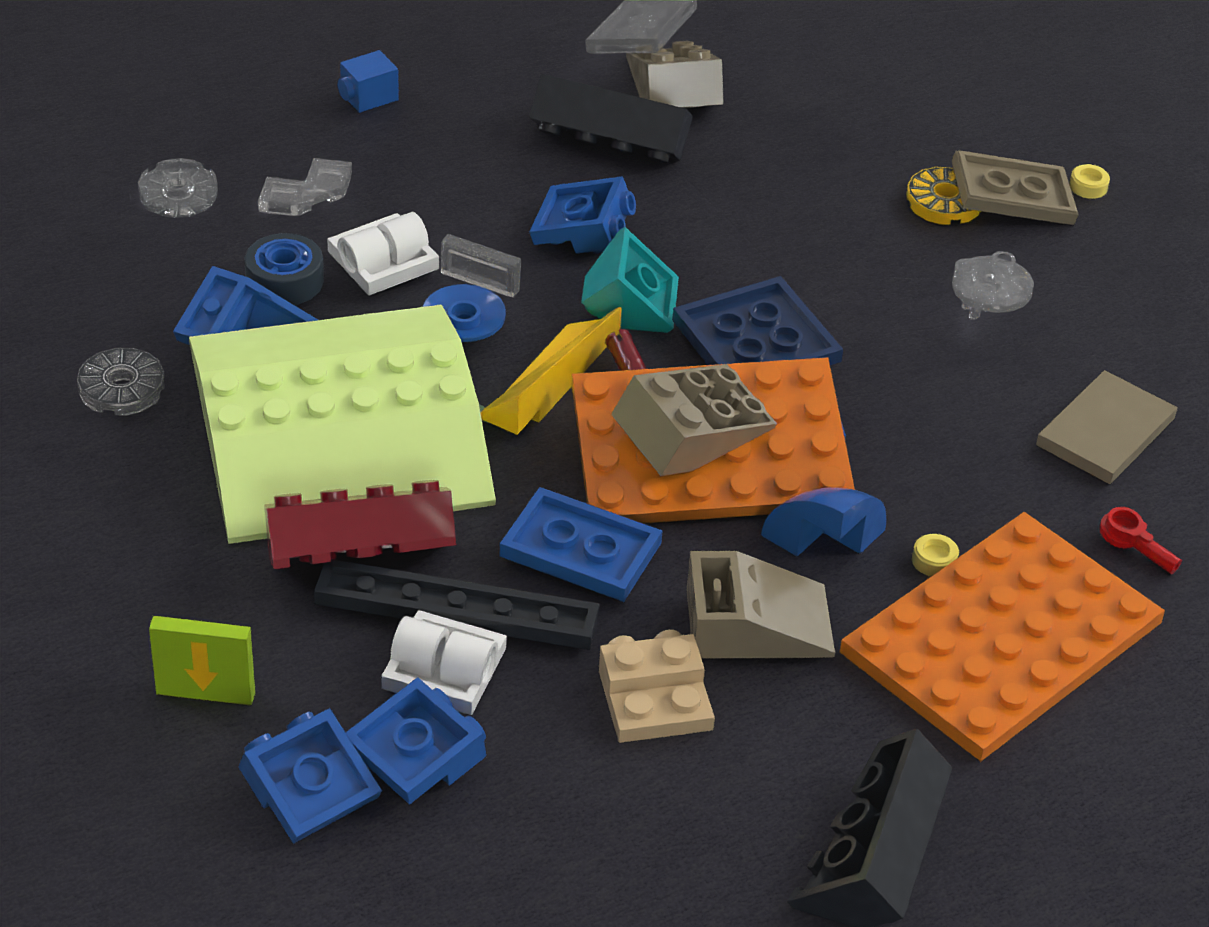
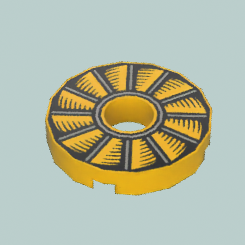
[906,167,981,225]

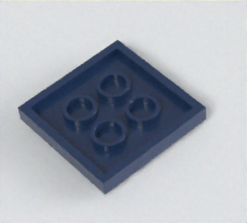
[672,276,843,365]

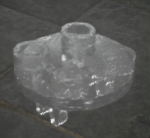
[952,251,1034,320]

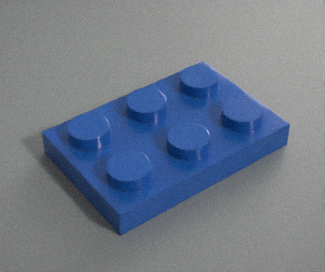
[499,487,662,602]

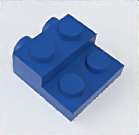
[529,176,636,253]
[346,677,486,805]
[238,708,382,844]

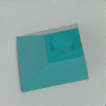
[581,227,679,333]

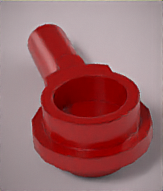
[1099,507,1182,574]

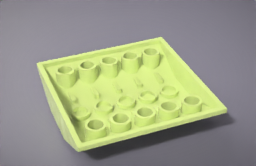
[189,305,496,544]

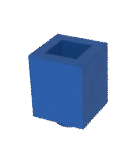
[337,50,399,113]

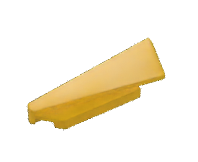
[480,307,622,435]

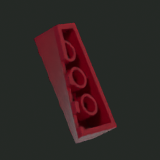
[264,480,456,569]

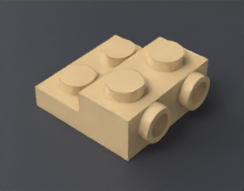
[599,630,715,743]

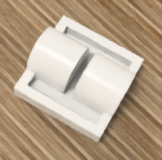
[327,212,439,295]
[382,610,506,715]

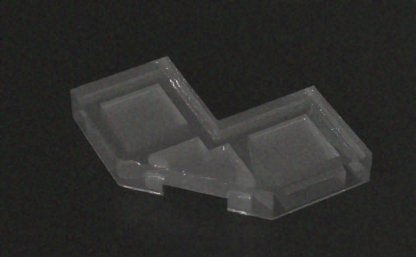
[258,158,352,216]

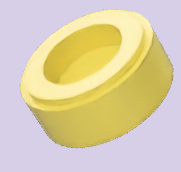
[1069,164,1110,199]
[912,534,959,576]

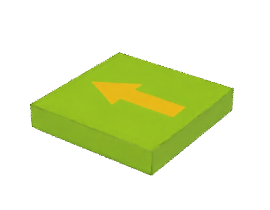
[149,616,255,705]

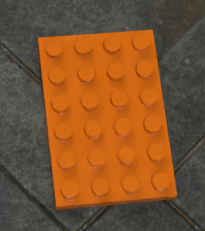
[572,357,855,523]
[840,512,1165,762]

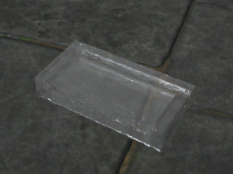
[441,234,521,298]

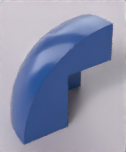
[761,487,886,556]

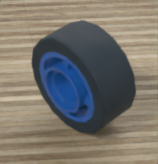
[244,233,324,305]

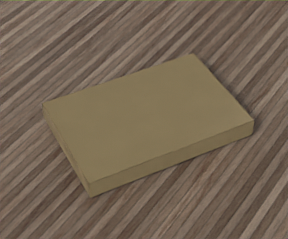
[952,150,1079,225]
[1036,370,1178,484]

